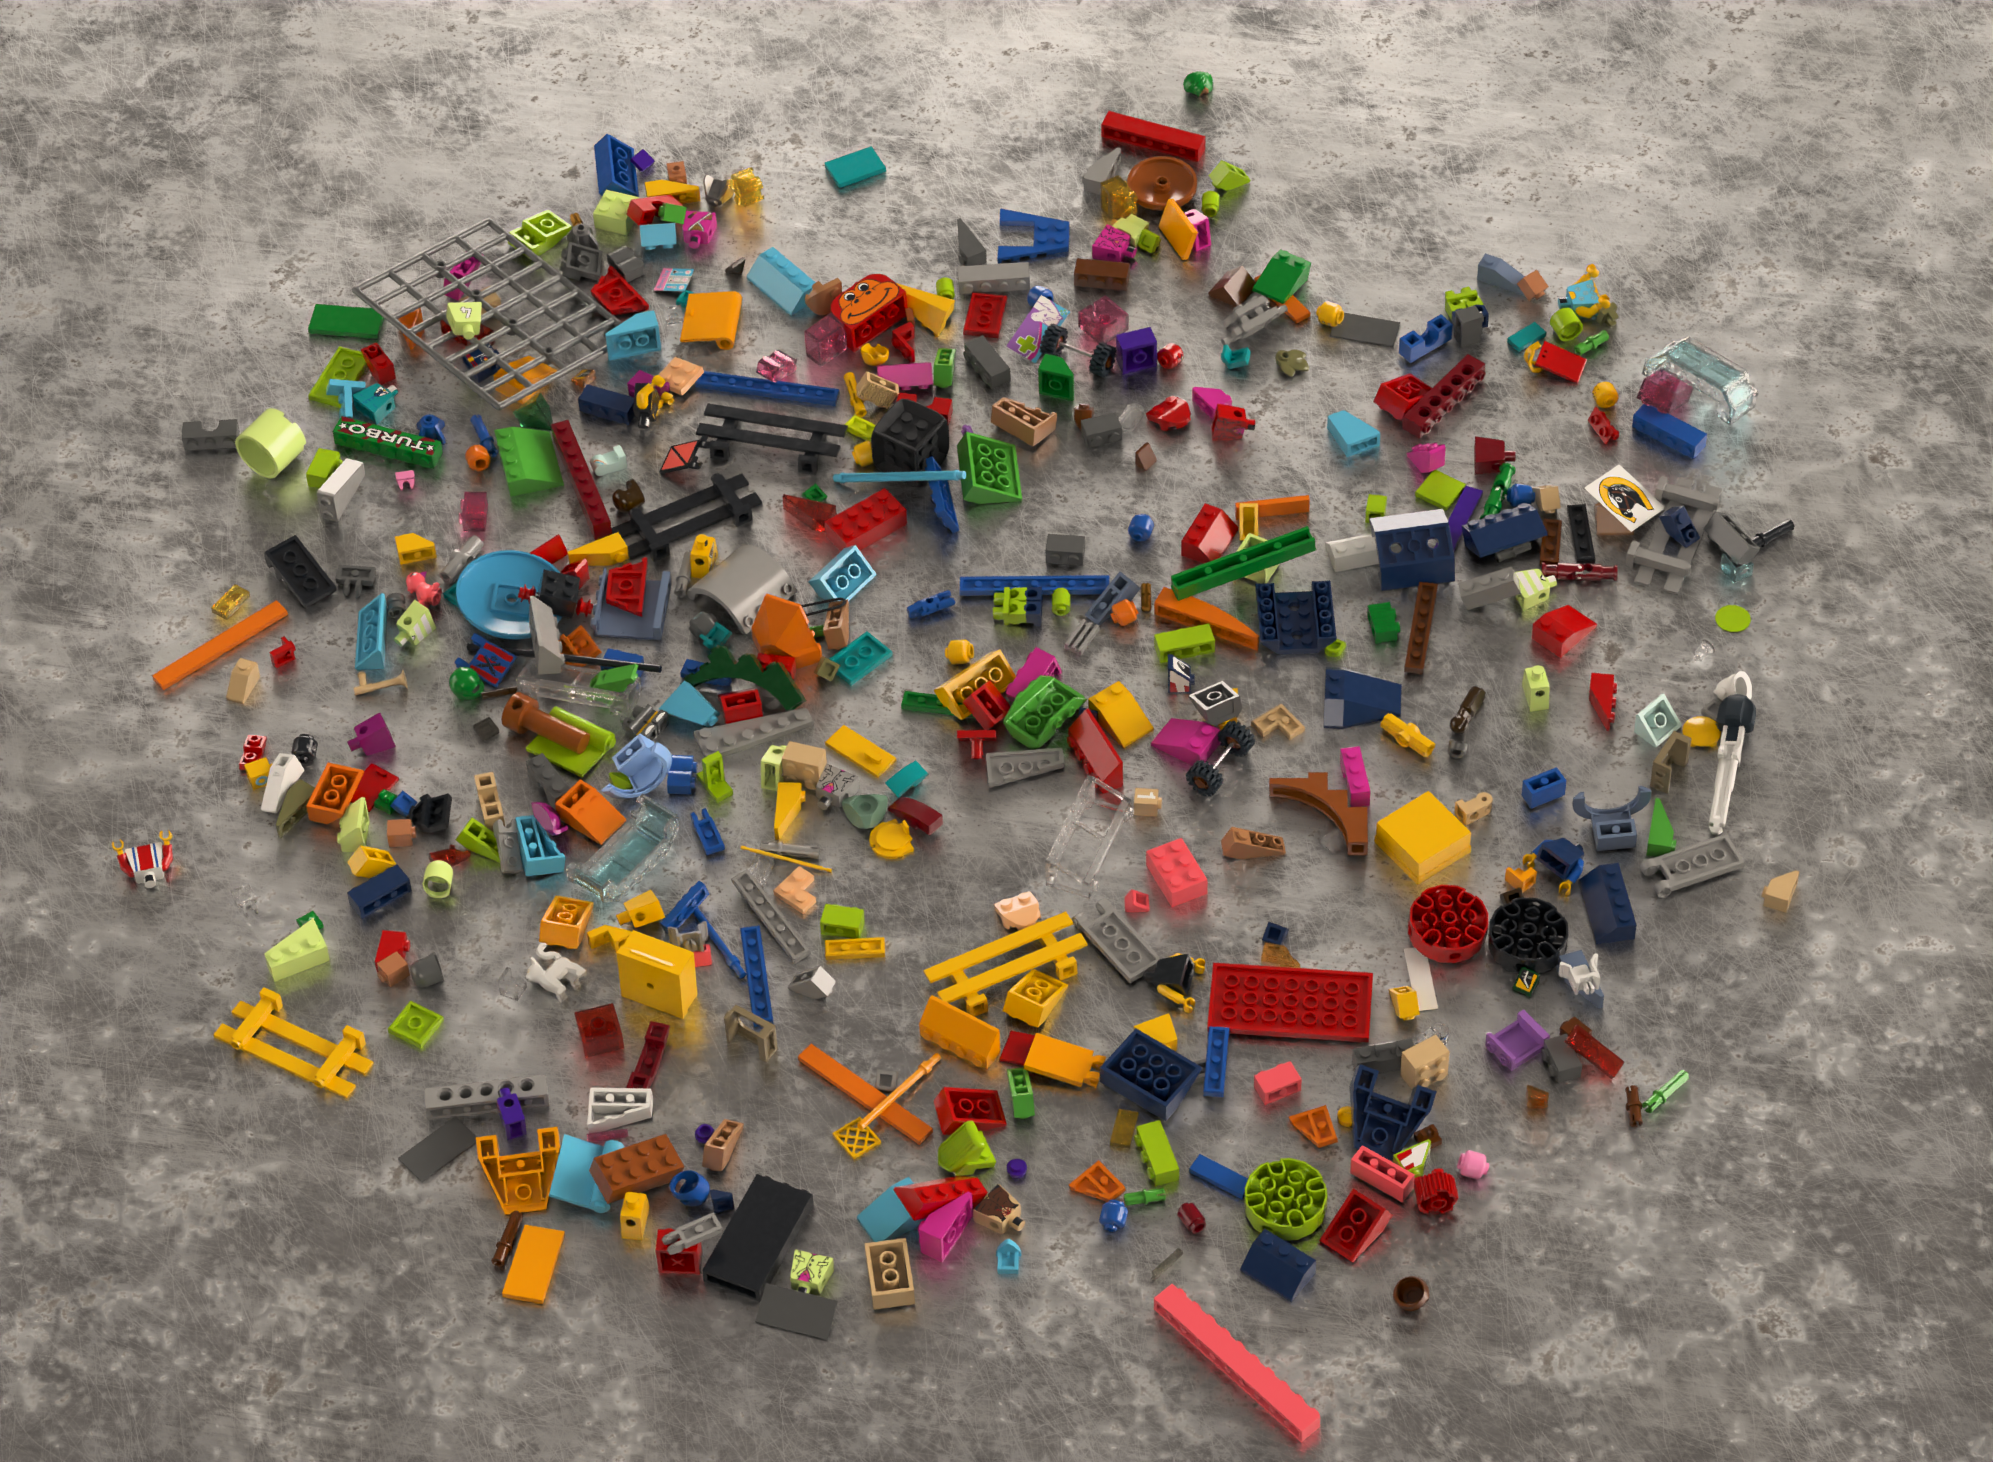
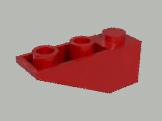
[1589,673,1617,731]

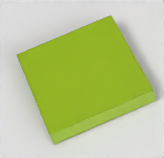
[1415,469,1466,511]
[388,1001,444,1049]

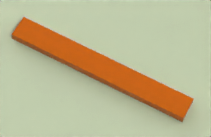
[152,600,288,690]
[798,1044,933,1145]

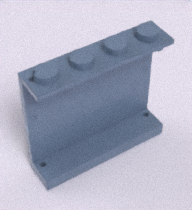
[590,568,672,640]

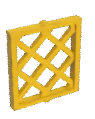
[832,1117,881,1160]

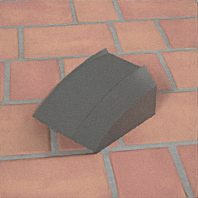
[1189,681,1243,727]

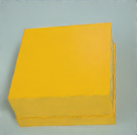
[1374,791,1471,885]
[617,930,697,1019]

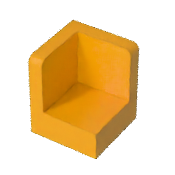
[1505,867,1537,893]

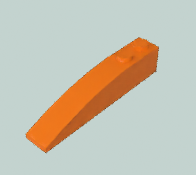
[1154,587,1259,650]

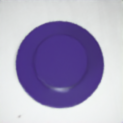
[695,1124,715,1144]
[1007,1159,1027,1179]

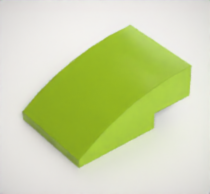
[508,210,572,260]

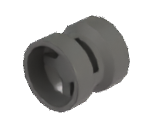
[386,593,406,619]

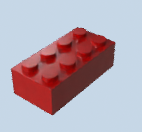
[825,488,907,551]

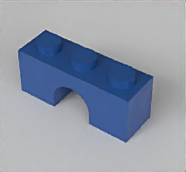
[1399,314,1453,363]

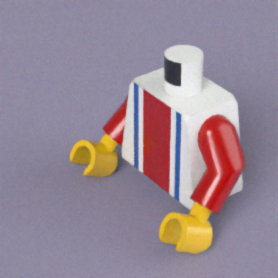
[112,830,173,888]

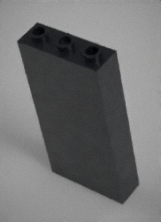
[702,1174,814,1302]

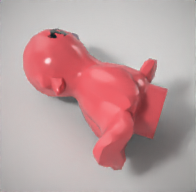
[406,571,442,609]

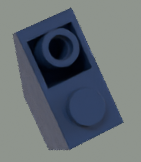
[1659,506,1700,548]

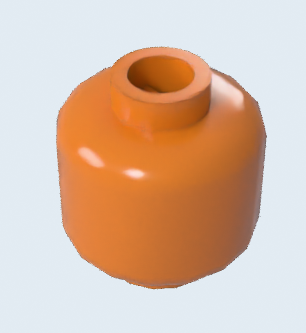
[465,445,491,472]
[1110,599,1139,627]

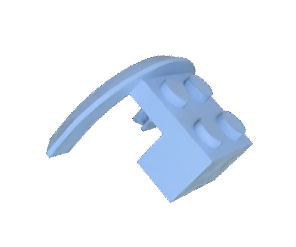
[601,733,672,799]

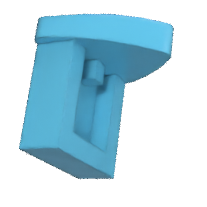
[996,1239,1021,1274]

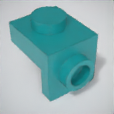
[1221,345,1251,369]
[699,622,732,650]

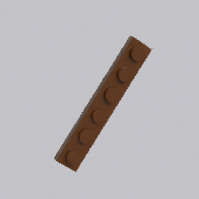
[1404,582,1438,674]

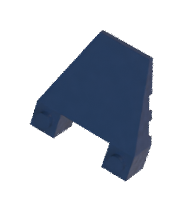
[1349,1064,1437,1162]

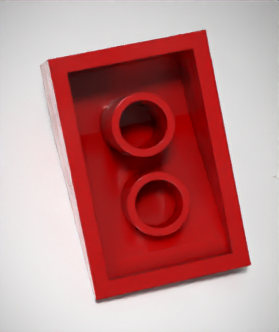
[1373,373,1432,421]
[1532,605,1597,658]
[934,1087,1007,1135]
[1319,1188,1393,1263]

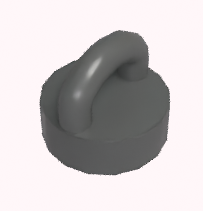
[1448,740,1468,759]

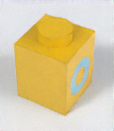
[244,757,273,790]

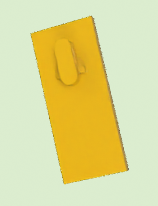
[825,725,896,778]

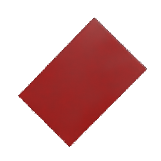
[963,292,1007,338]

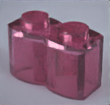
[756,350,797,382]

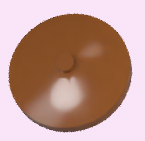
[1127,156,1197,211]

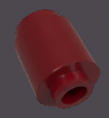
[1177,1203,1206,1234]

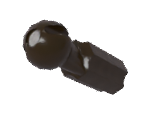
[1449,686,1486,734]

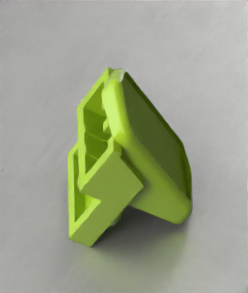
[938,1121,996,1176]

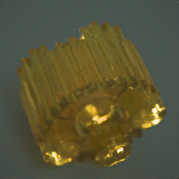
[729,167,765,207]

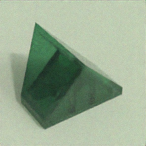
[513,392,553,431]

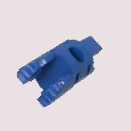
[907,590,956,619]

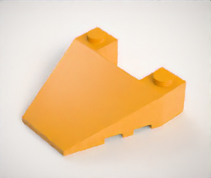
[476,1127,561,1215]

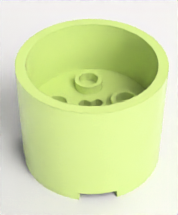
[235,408,306,479]

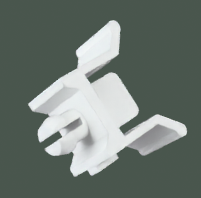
[1559,953,1600,995]

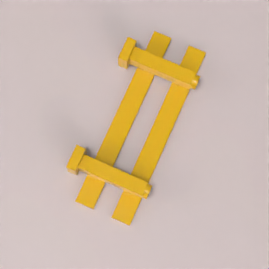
[923,911,1088,1017]
[213,987,374,1099]

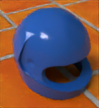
[670,1170,710,1207]

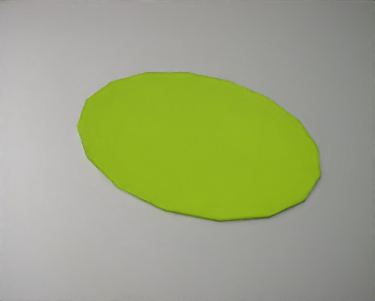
[1715,605,1751,632]

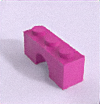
[1340,746,1370,807]

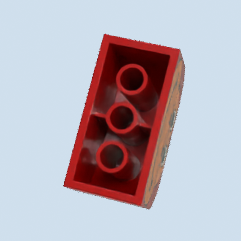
[831,274,908,353]

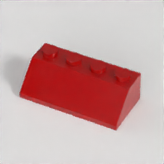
[1067,708,1123,794]
[893,1176,988,1221]

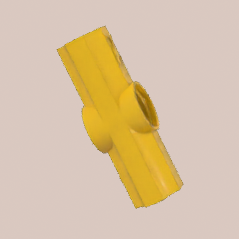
[1380,713,1435,757]

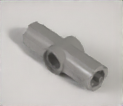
[439,535,484,584]

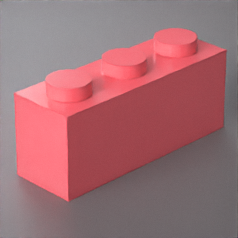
[1350,1145,1415,1203]

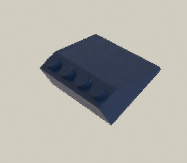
[1100,1028,1202,1121]

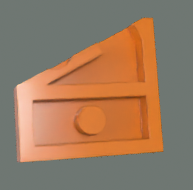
[1289,1105,1338,1148]
[1069,1160,1126,1202]

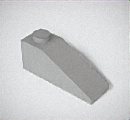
[1082,148,1121,196]

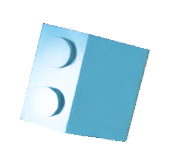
[640,223,677,250]

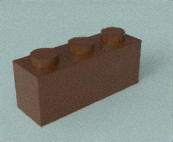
[1074,258,1130,291]

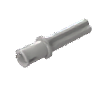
[674,550,691,597]

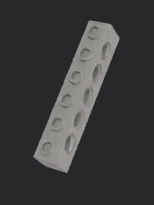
[424,1074,549,1120]

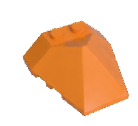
[751,593,822,669]

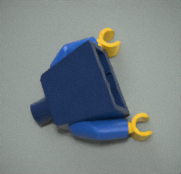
[1523,838,1584,897]

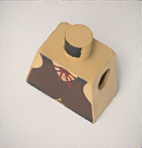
[973,1184,1025,1234]

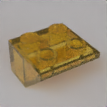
[1100,175,1138,220]

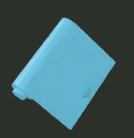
[549,1134,624,1213]

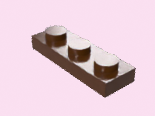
[1540,519,1562,565]

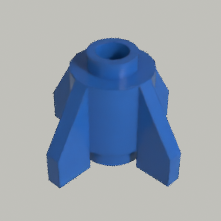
[416,414,446,445]

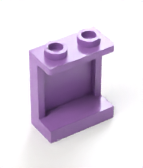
[1485,1009,1550,1071]

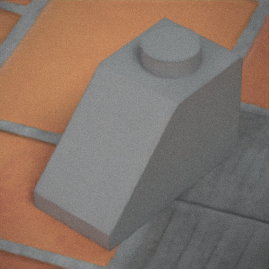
[788,966,836,1000]

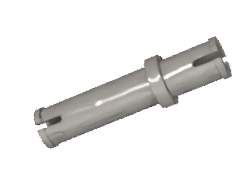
[760,841,820,859]

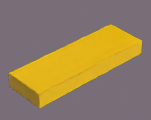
[825,937,885,960]

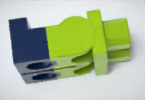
[1445,287,1489,330]
[993,587,1043,627]

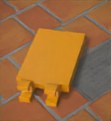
[1024,1033,1106,1088]

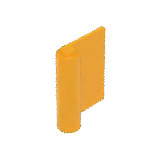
[680,291,742,350]

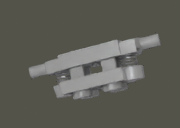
[1221,295,1288,345]

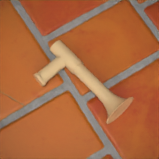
[354,670,408,696]

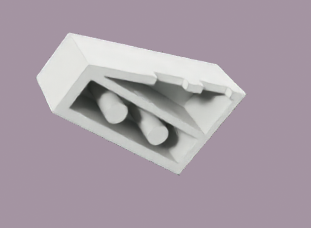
[587,1088,653,1135]

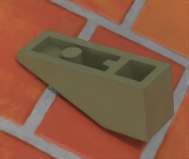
[276,779,315,838]

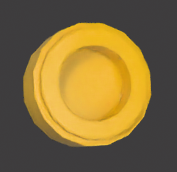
[1337,1106,1352,1127]

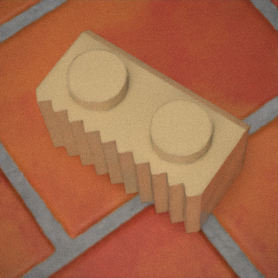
[856,371,899,409]

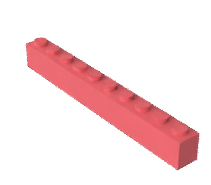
[1154,1284,1320,1443]

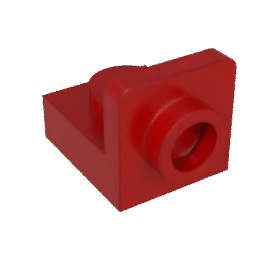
[269,636,296,669]

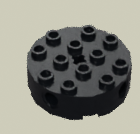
[1488,897,1568,974]

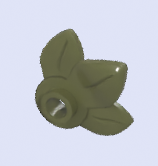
[1275,349,1309,377]

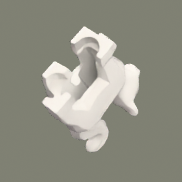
[525,943,587,1003]

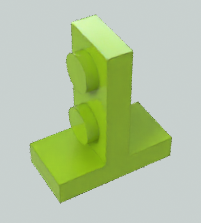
[697,751,733,803]

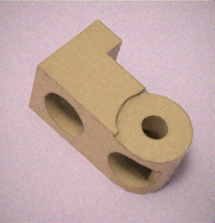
[1454,792,1493,826]

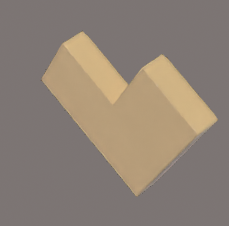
[1251,704,1305,740]

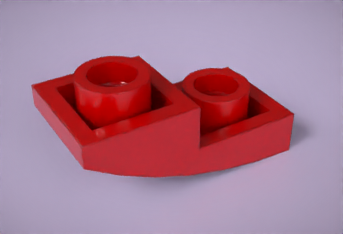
[239,735,267,770]

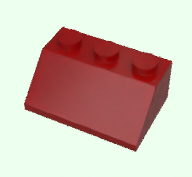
[1181,503,1239,564]

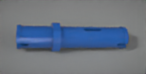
[470,415,498,458]

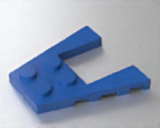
[997,209,1070,264]

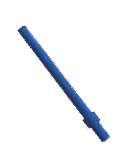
[682,894,746,979]

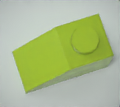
[1208,160,1251,191]

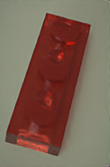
[1564,1024,1624,1079]

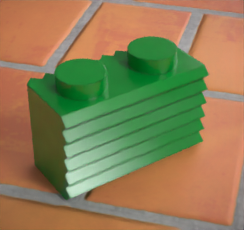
[1367,602,1401,644]

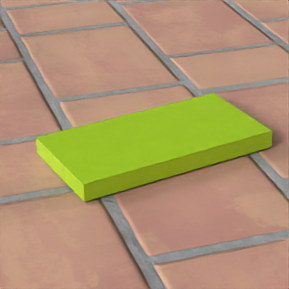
[308,346,368,408]

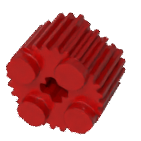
[1414,1169,1459,1214]

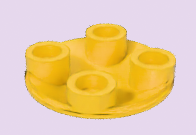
[1682,716,1721,747]

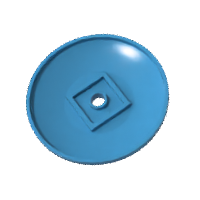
[456,550,562,639]

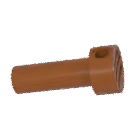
[501,692,590,754]

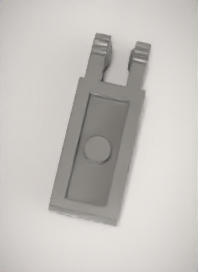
[662,1213,723,1255]

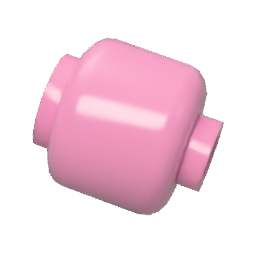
[1457,1150,1489,1180]

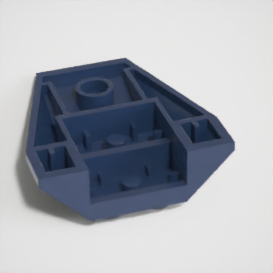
[1323,667,1402,729]

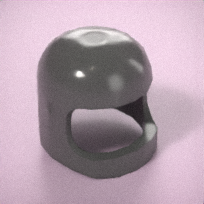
[410,952,444,988]

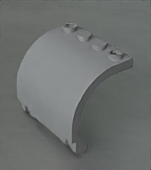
[686,545,797,634]

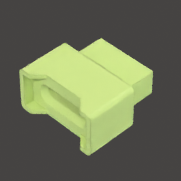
[1112,214,1149,248]

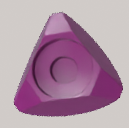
[531,802,568,836]

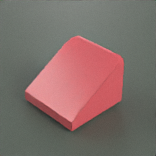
[1125,889,1149,913]
[693,944,712,967]

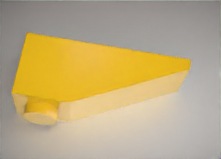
[645,180,701,204]
[568,532,629,566]
[774,782,806,840]

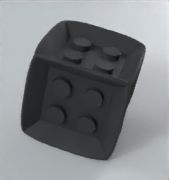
[871,399,949,487]

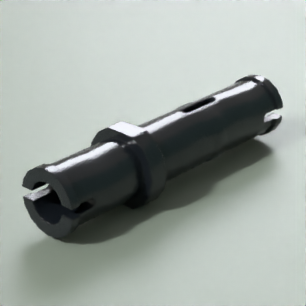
[1751,519,1795,547]

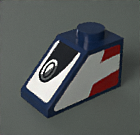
[1168,654,1195,693]

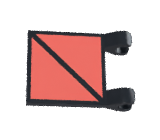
[659,435,712,474]

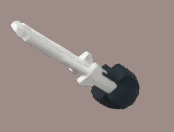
[1709,694,1756,835]

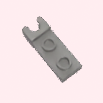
[493,819,523,874]

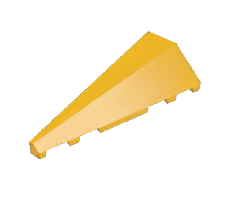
[896,283,955,337]

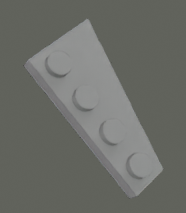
[986,748,1064,788]

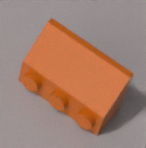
[306,762,364,824]

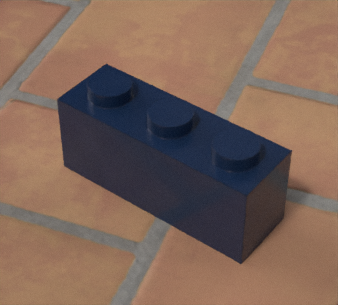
[578,384,635,425]
[347,864,412,919]

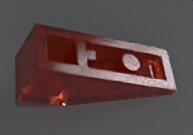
[782,494,837,533]

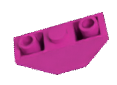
[1406,443,1446,473]

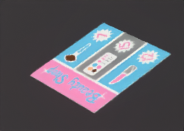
[654,268,694,291]

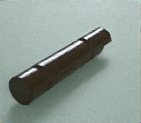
[481,685,521,700]

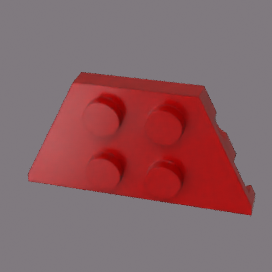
[591,265,649,315]
[606,557,648,617]

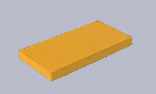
[502,1225,565,1304]

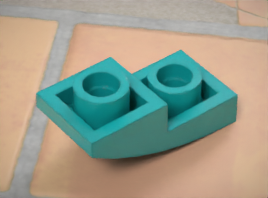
[885,760,929,798]

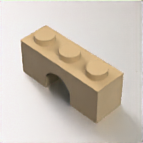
[474,772,505,832]

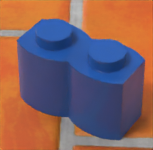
[667,755,697,794]

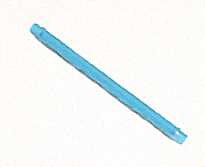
[833,470,966,484]

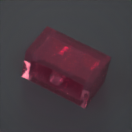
[459,492,488,532]

